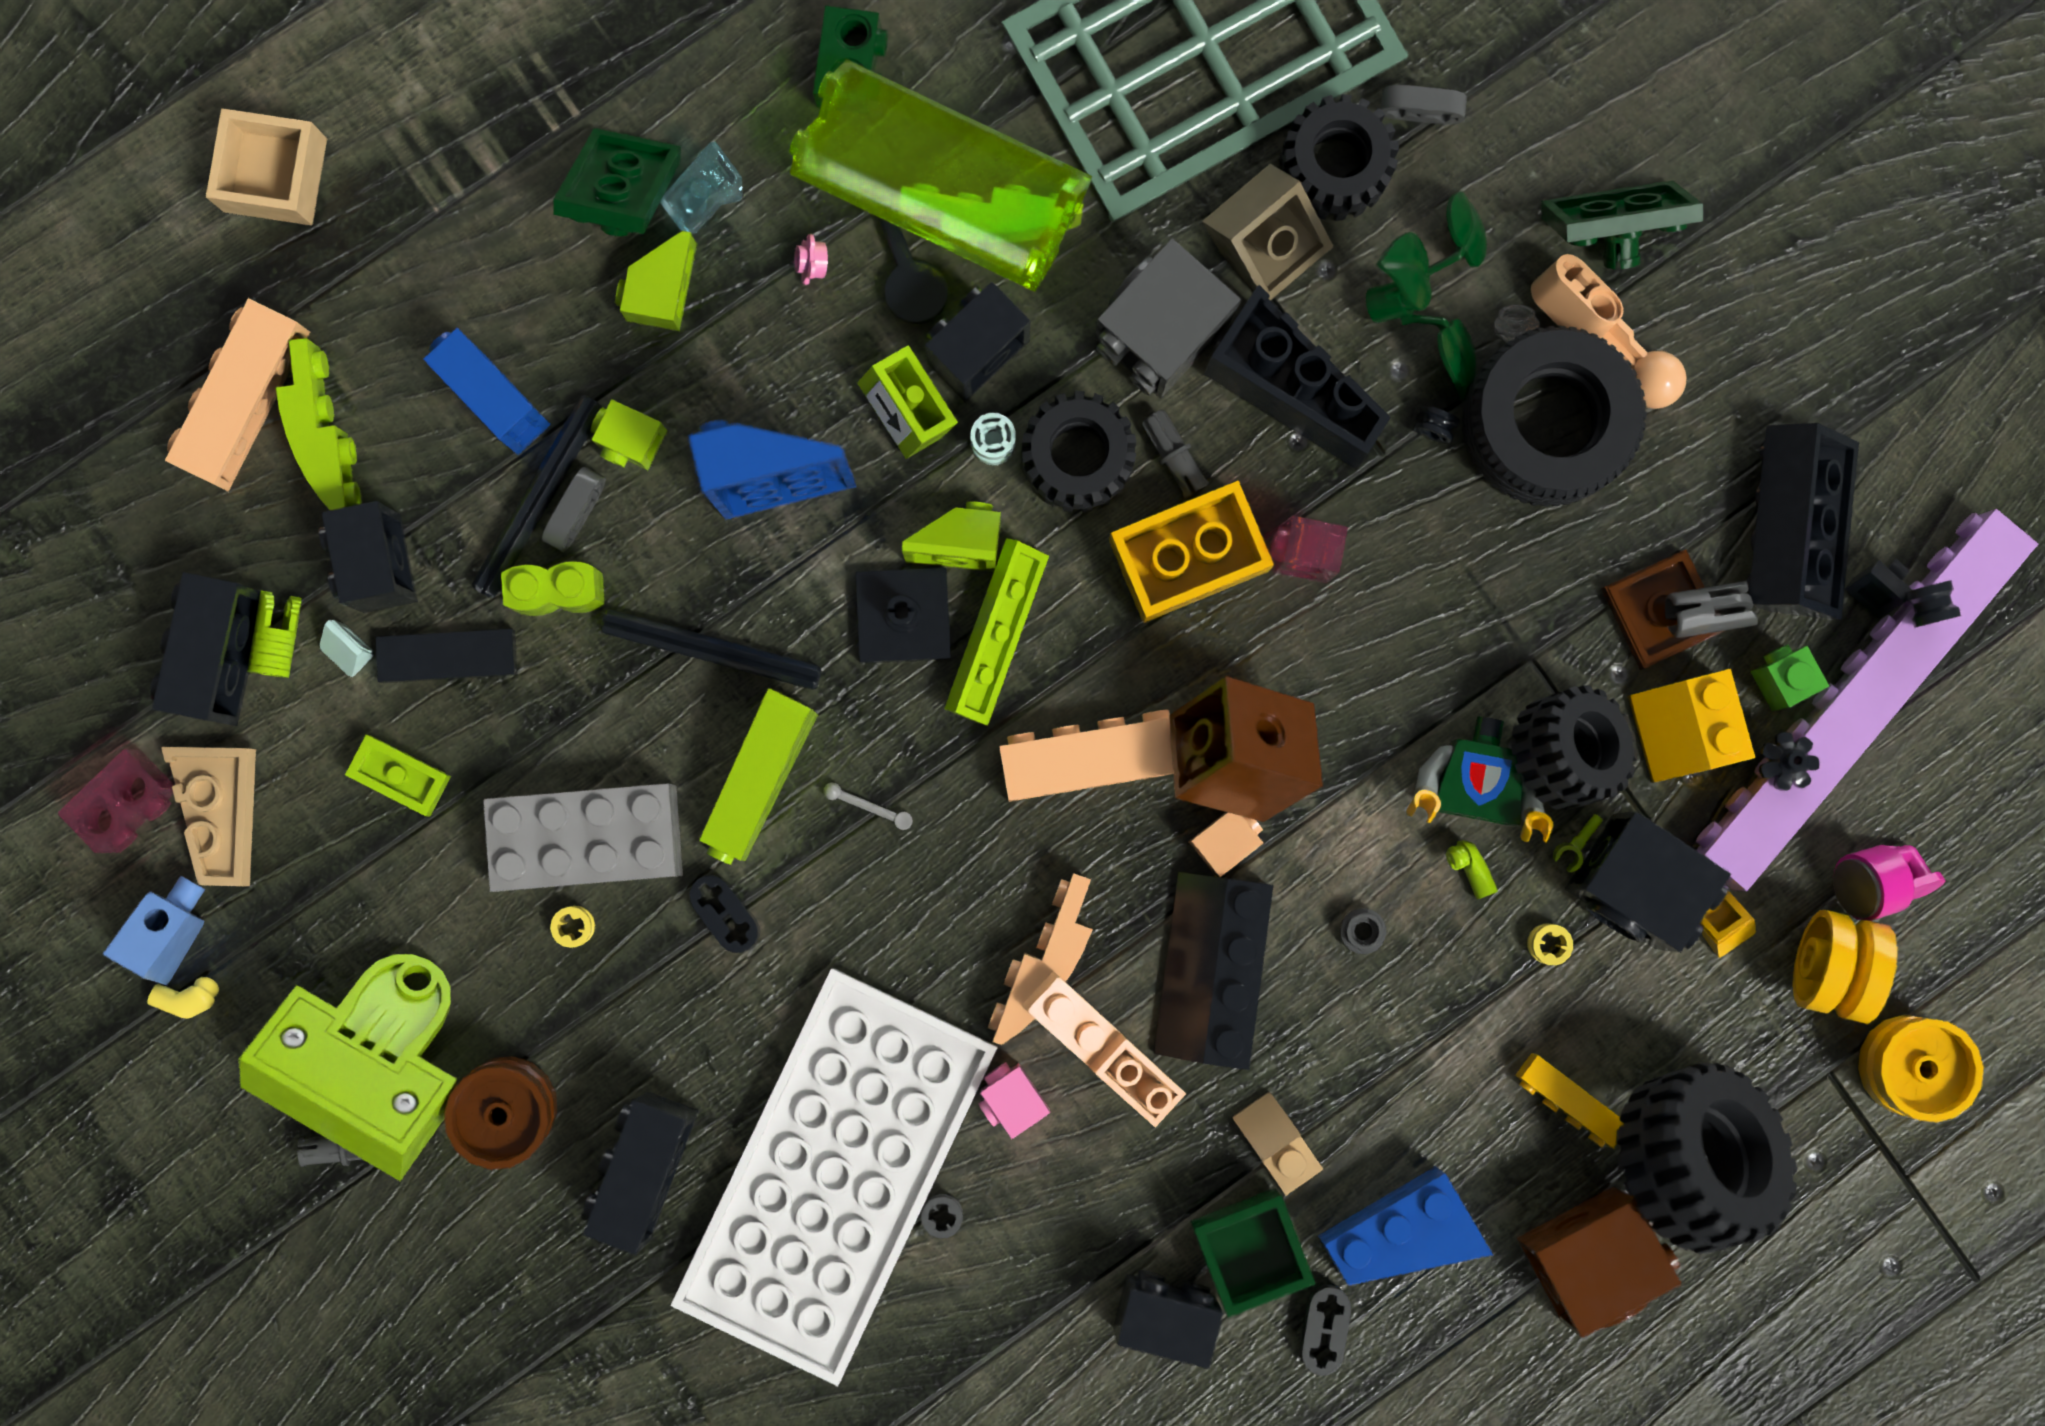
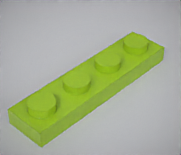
[944,538,1049,726]

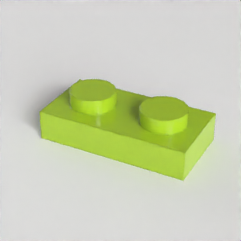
[345,734,451,817]

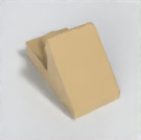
[1232,1092,1324,1195]

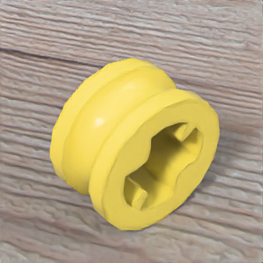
[550,905,595,948]
[1527,923,1573,965]

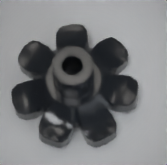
[1758,732,1820,791]

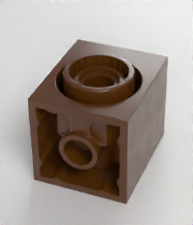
[1169,676,1323,822]
[1517,1187,1682,1338]

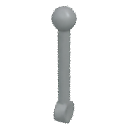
[823,782,913,830]

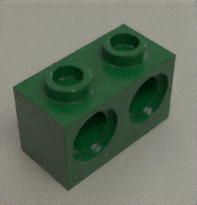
[813,6,888,115]

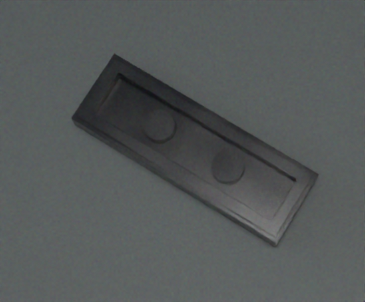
[376,629,517,683]

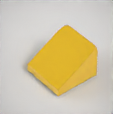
[1700,890,1756,958]

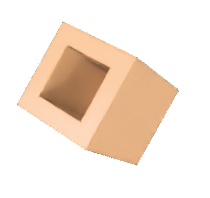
[1188,812,1263,877]

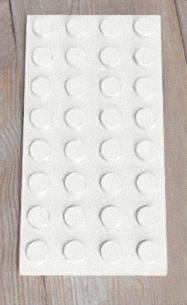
[671,968,998,1386]

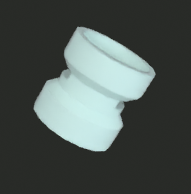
[971,413,1016,465]

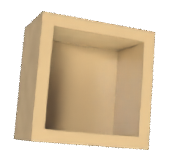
[206,108,327,225]

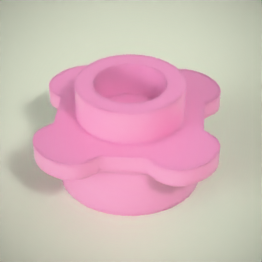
[794,234,828,285]

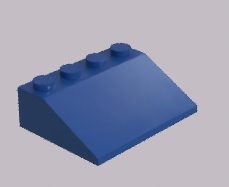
[689,421,857,520]

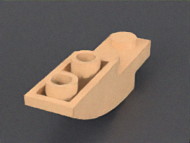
[988,873,1092,1045]
[1022,971,1186,1127]

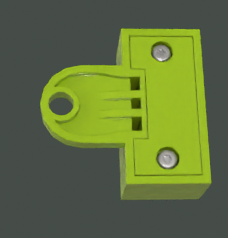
[239,954,457,1181]

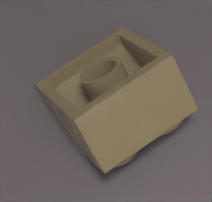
[1202,164,1334,300]

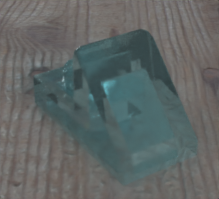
[660,141,743,234]

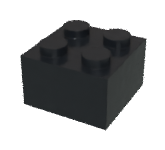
[925,282,1031,403]
[319,501,418,613]
[1113,1270,1223,1369]

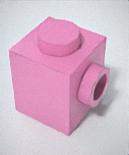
[978,1062,1050,1139]

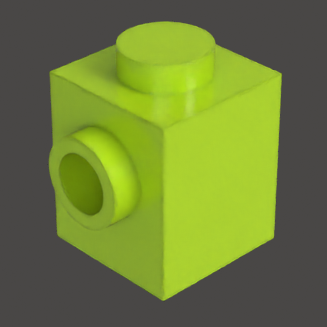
[591,399,667,471]

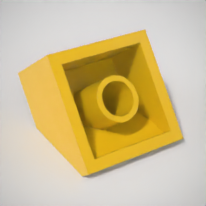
[1628,669,1755,783]

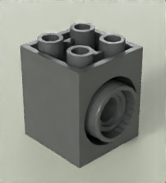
[1095,238,1241,399]

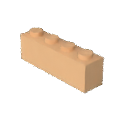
[165,298,310,492]
[1000,710,1173,802]

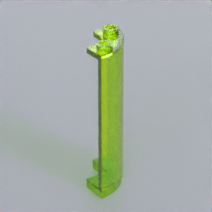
[789,59,1093,292]

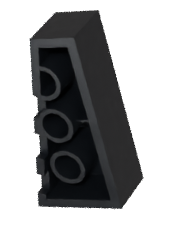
[1204,284,1391,470]

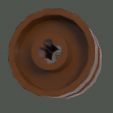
[444,1056,558,1169]

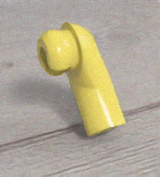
[147,977,219,1019]

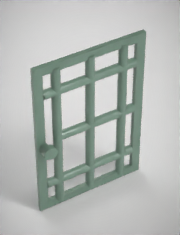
[1002,0,1408,222]

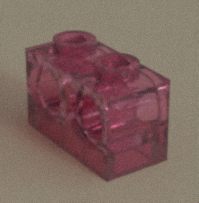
[1270,516,1348,583]
[57,749,174,853]

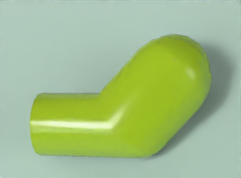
[1446,840,1498,900]

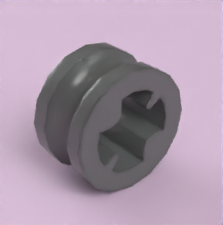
[921,1194,963,1238]

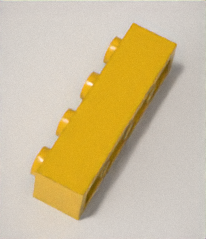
[1515,1053,1623,1148]

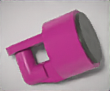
[1833,845,1946,921]

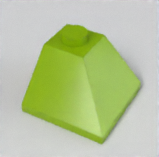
[902,502,1001,572]

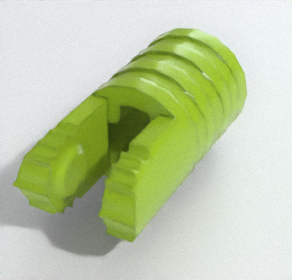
[247,590,302,678]

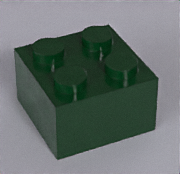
[1190,1188,1316,1318]

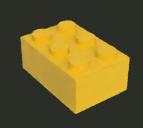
[1109,481,1274,623]

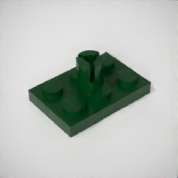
[553,128,681,236]
[1541,180,1703,269]

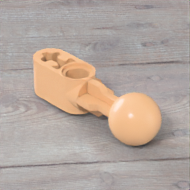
[1531,254,1687,409]

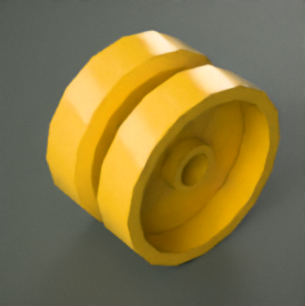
[1792,910,1898,1024]
[1858,1015,1984,1122]

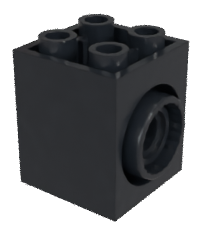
[1565,811,1731,953]

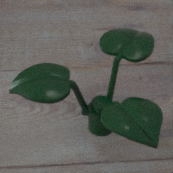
[1366,192,1487,401]

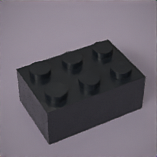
[150,572,260,726]
[581,1092,699,1255]

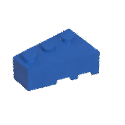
[1318,1166,1493,1286]

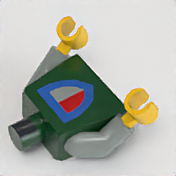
[1406,716,1553,842]

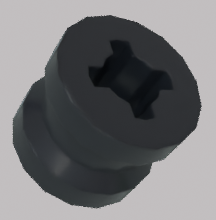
[1904,580,1961,628]

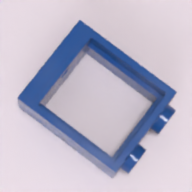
[423,328,551,455]

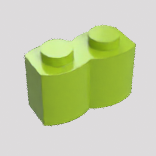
[501,562,605,616]

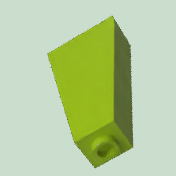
[699,688,818,865]

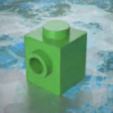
[1750,644,1829,711]

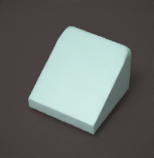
[320,620,374,677]

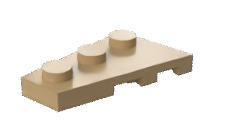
[161,747,256,886]

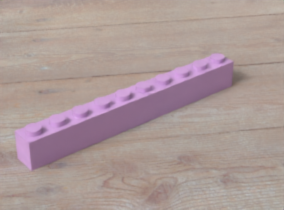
[1696,509,2038,891]

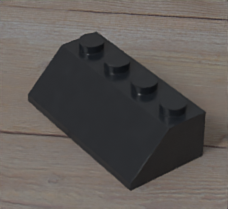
[1747,423,1859,620]
[1154,872,1274,1070]

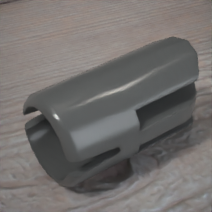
[1665,581,1758,638]

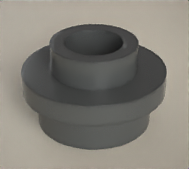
[1340,908,1386,954]

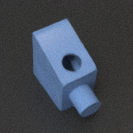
[103,876,205,986]

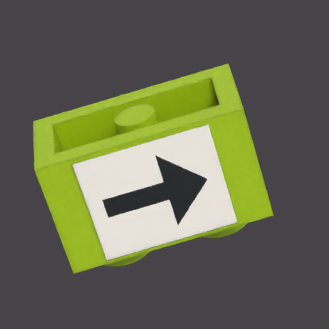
[857,345,958,459]

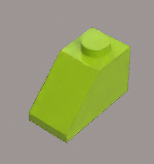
[615,231,697,331]

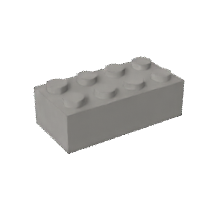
[483,784,683,892]

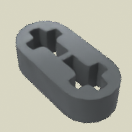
[1381,85,1467,125]
[542,467,606,552]
[1300,1284,1351,1376]

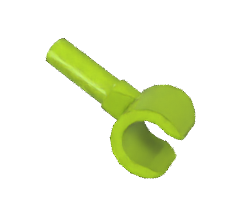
[1553,814,1603,872]

